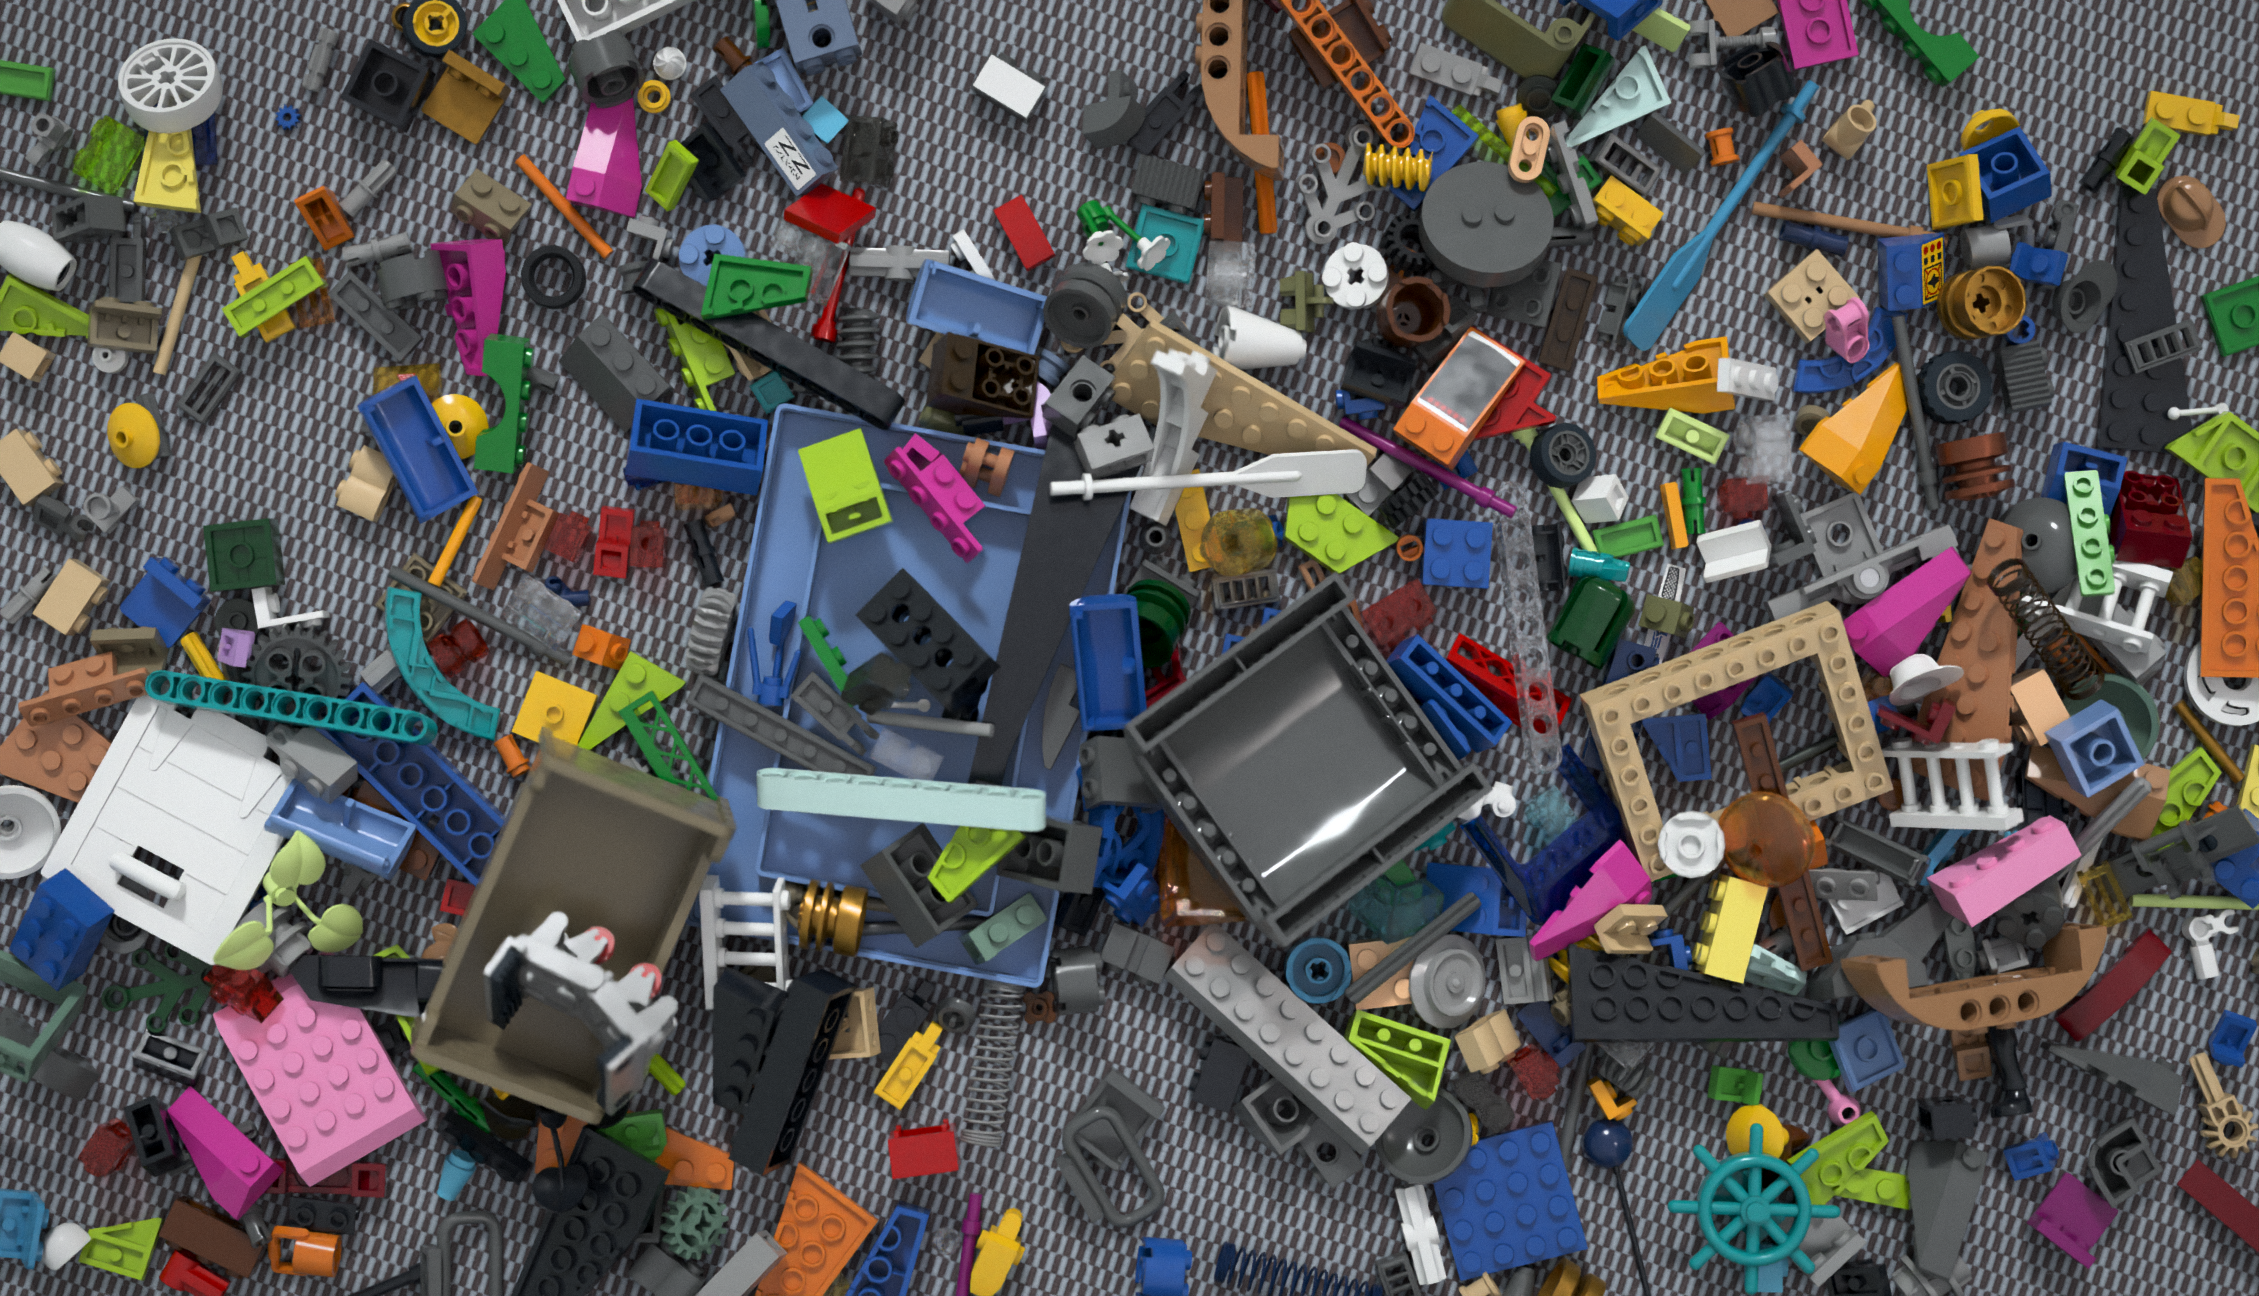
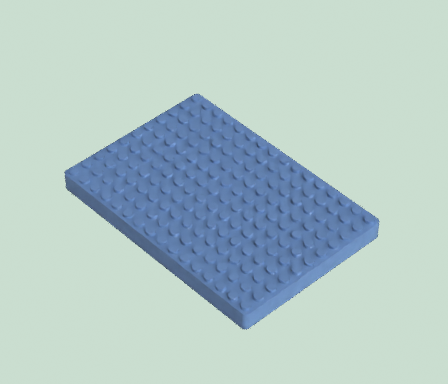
[685,403,1132,988]

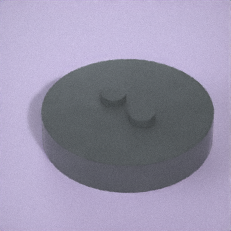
[1418,162,1554,287]

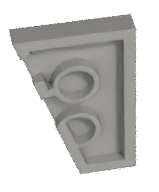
[1546,120,1599,231]

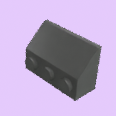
[559,314,674,433]
[860,823,979,948]

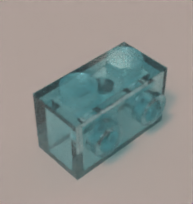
[1524,784,1592,858]

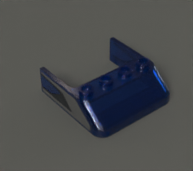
[1460,743,1629,926]

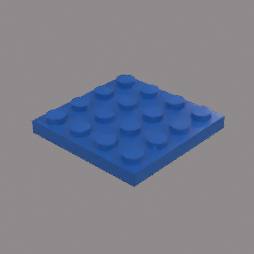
[1433,1119,1588,1281]

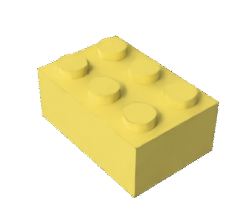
[1692,873,1768,983]

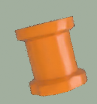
[1704,127,1740,167]

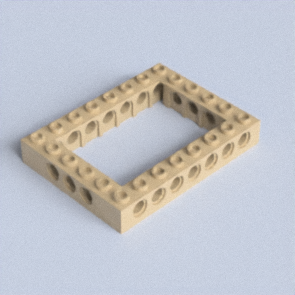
[1580,601,1894,882]

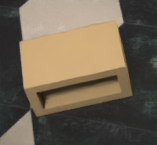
[0,429,65,507]
[32,558,110,636]

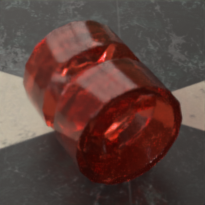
[427,618,490,678]

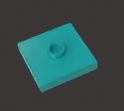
[1125,204,1204,285]

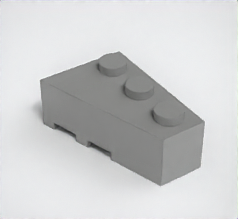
[2078,595,2166,686]

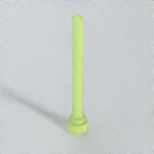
[1511,427,1598,553]

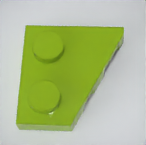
[78,1217,165,1281]

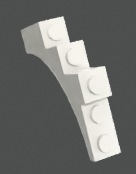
[1129,349,1217,526]

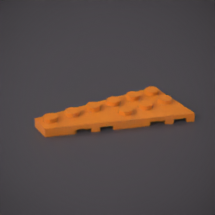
[2199,478,2259,678]
[535,1109,735,1190]
[755,1161,879,1296]

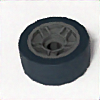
[1530,423,1596,489]

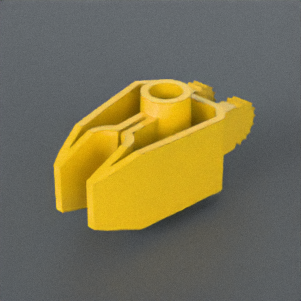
[970,1207,1025,1296]

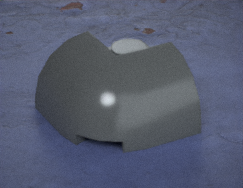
[2087,1116,2164,1208]

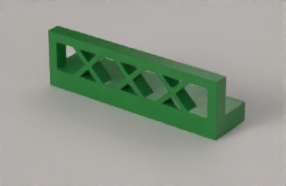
[618,690,718,801]

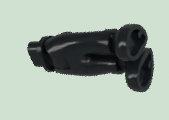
[1987,1026,2033,1118]

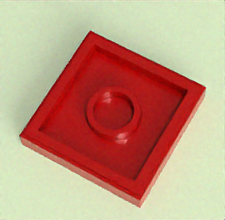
[783,183,876,244]

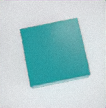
[749,371,795,415]

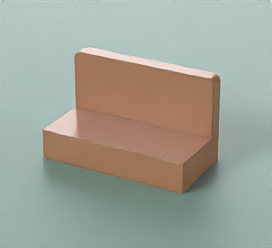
[1777,140,1823,198]

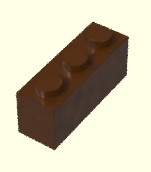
[158,1195,268,1279]

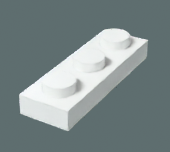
[1717,358,1778,401]

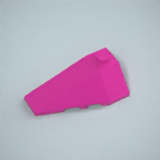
[430,239,506,376]
[167,1086,284,1221]

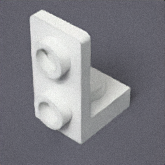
[251,587,330,633]

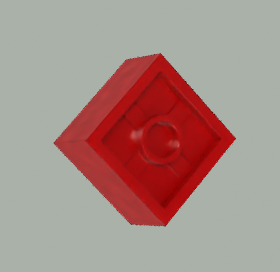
[887,1118,961,1179]

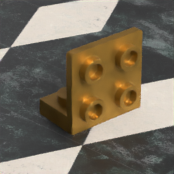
[421,50,512,145]

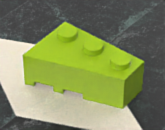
[1344,1009,1451,1110]

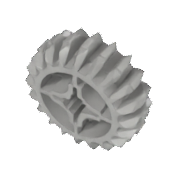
[685,587,738,676]

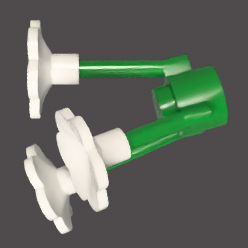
[1076,200,1171,284]

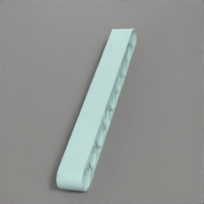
[756,768,1046,831]

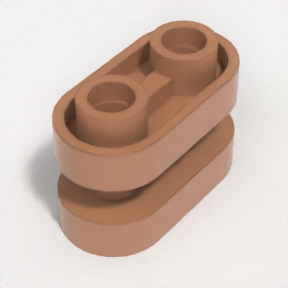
[959,438,1015,497]

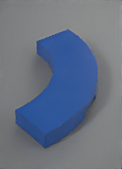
[1792,307,1909,394]

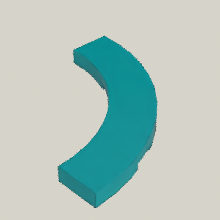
[385,587,500,741]

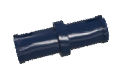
[1779,219,1849,257]

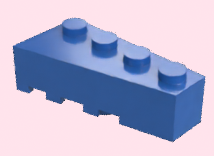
[844,1200,931,1296]

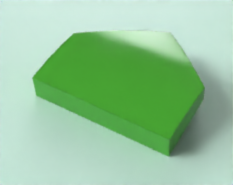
[599,1108,667,1161]

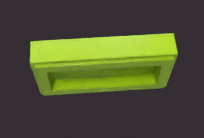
[645,139,699,212]

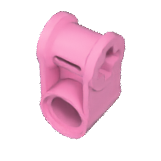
[1824,297,1869,363]

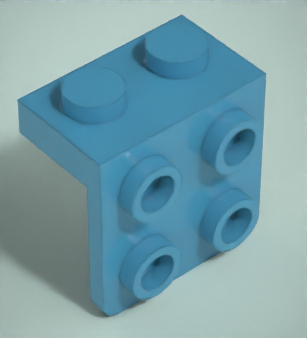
[0,1188,49,1270]

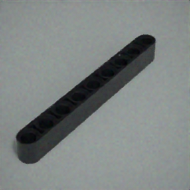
[632,259,905,430]

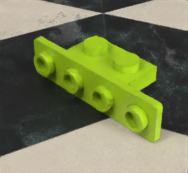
[654,307,735,411]

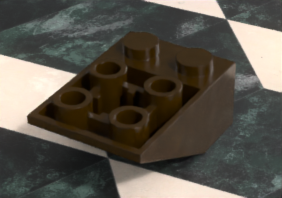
[926,332,1040,419]

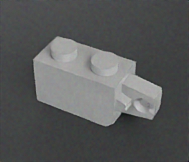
[266,724,358,805]

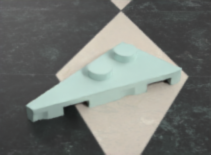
[1565,45,1671,148]

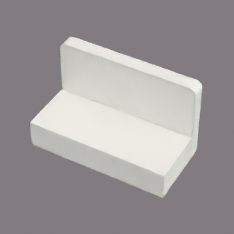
[1696,520,1772,583]

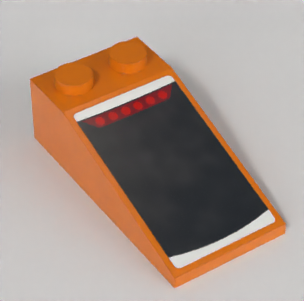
[1393,326,1526,472]

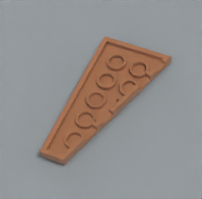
[0,690,112,803]

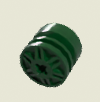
[1126,579,1191,668]

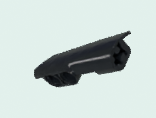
[290,955,444,1018]

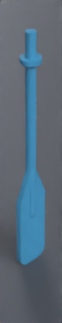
[1623,80,1819,351]

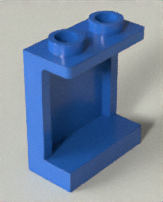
[1559,0,1662,41]

